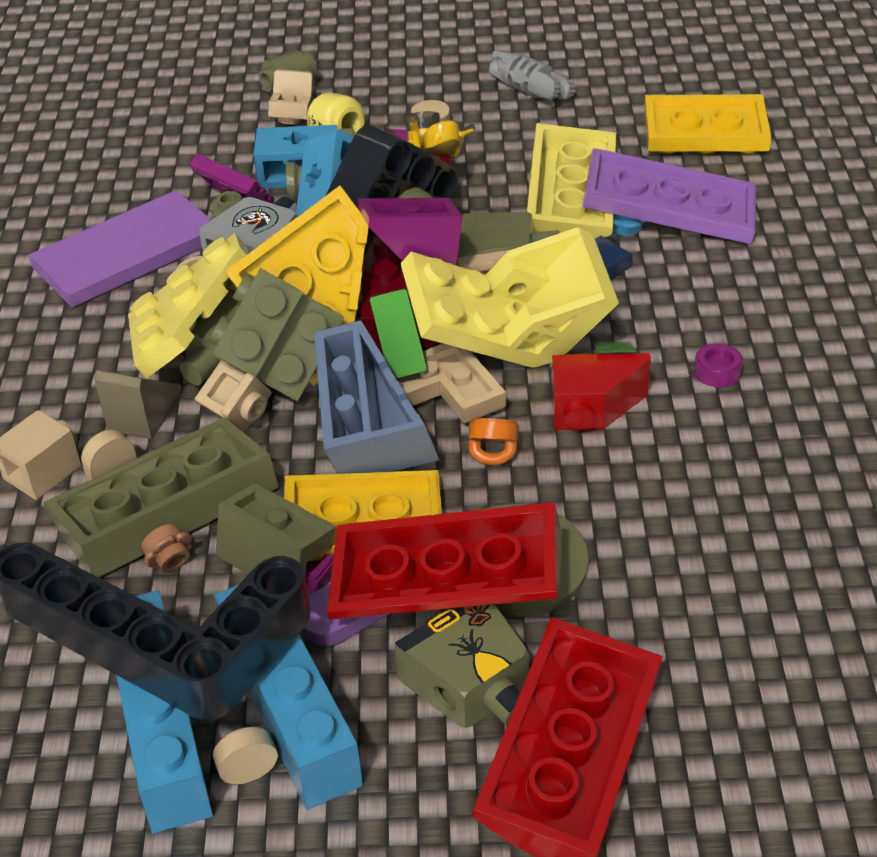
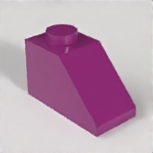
[358,198,462,266]

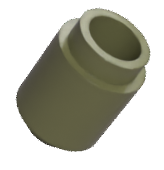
[259,51,317,95]

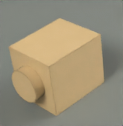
[0,410,82,500]

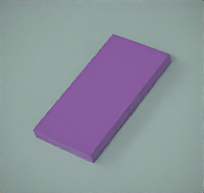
[582,148,756,244]
[28,190,211,308]

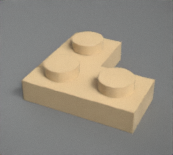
[396,344,506,423]

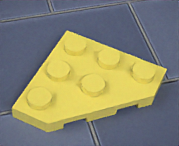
[128,233,249,379]

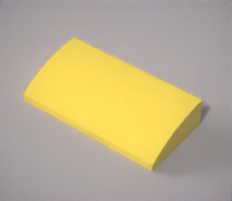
[526,123,616,239]

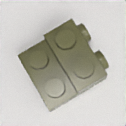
[208,268,344,402]

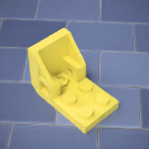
[401,227,619,368]

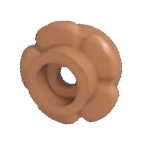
[141,523,192,572]

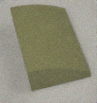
[44,417,279,577]

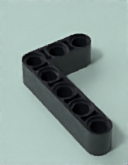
[325,124,458,260]
[0,542,311,720]

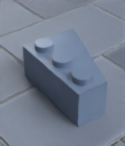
[314,320,439,474]

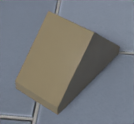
[94,370,181,439]

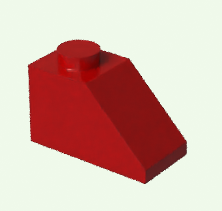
[551,353,651,431]

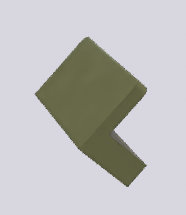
[216,483,336,574]

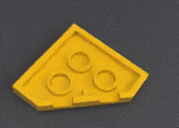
[225,186,369,387]

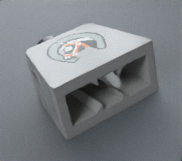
[199,197,298,253]

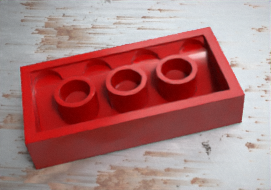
[327,502,561,619]
[472,617,663,857]

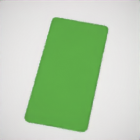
[370,289,427,379]
[593,341,637,353]

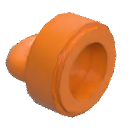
[468,418,519,466]

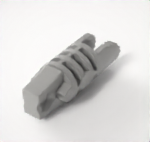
[489,50,576,100]

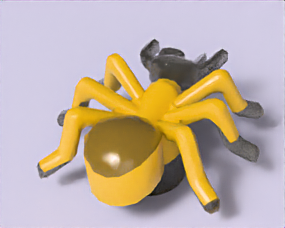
[380,111,475,158]

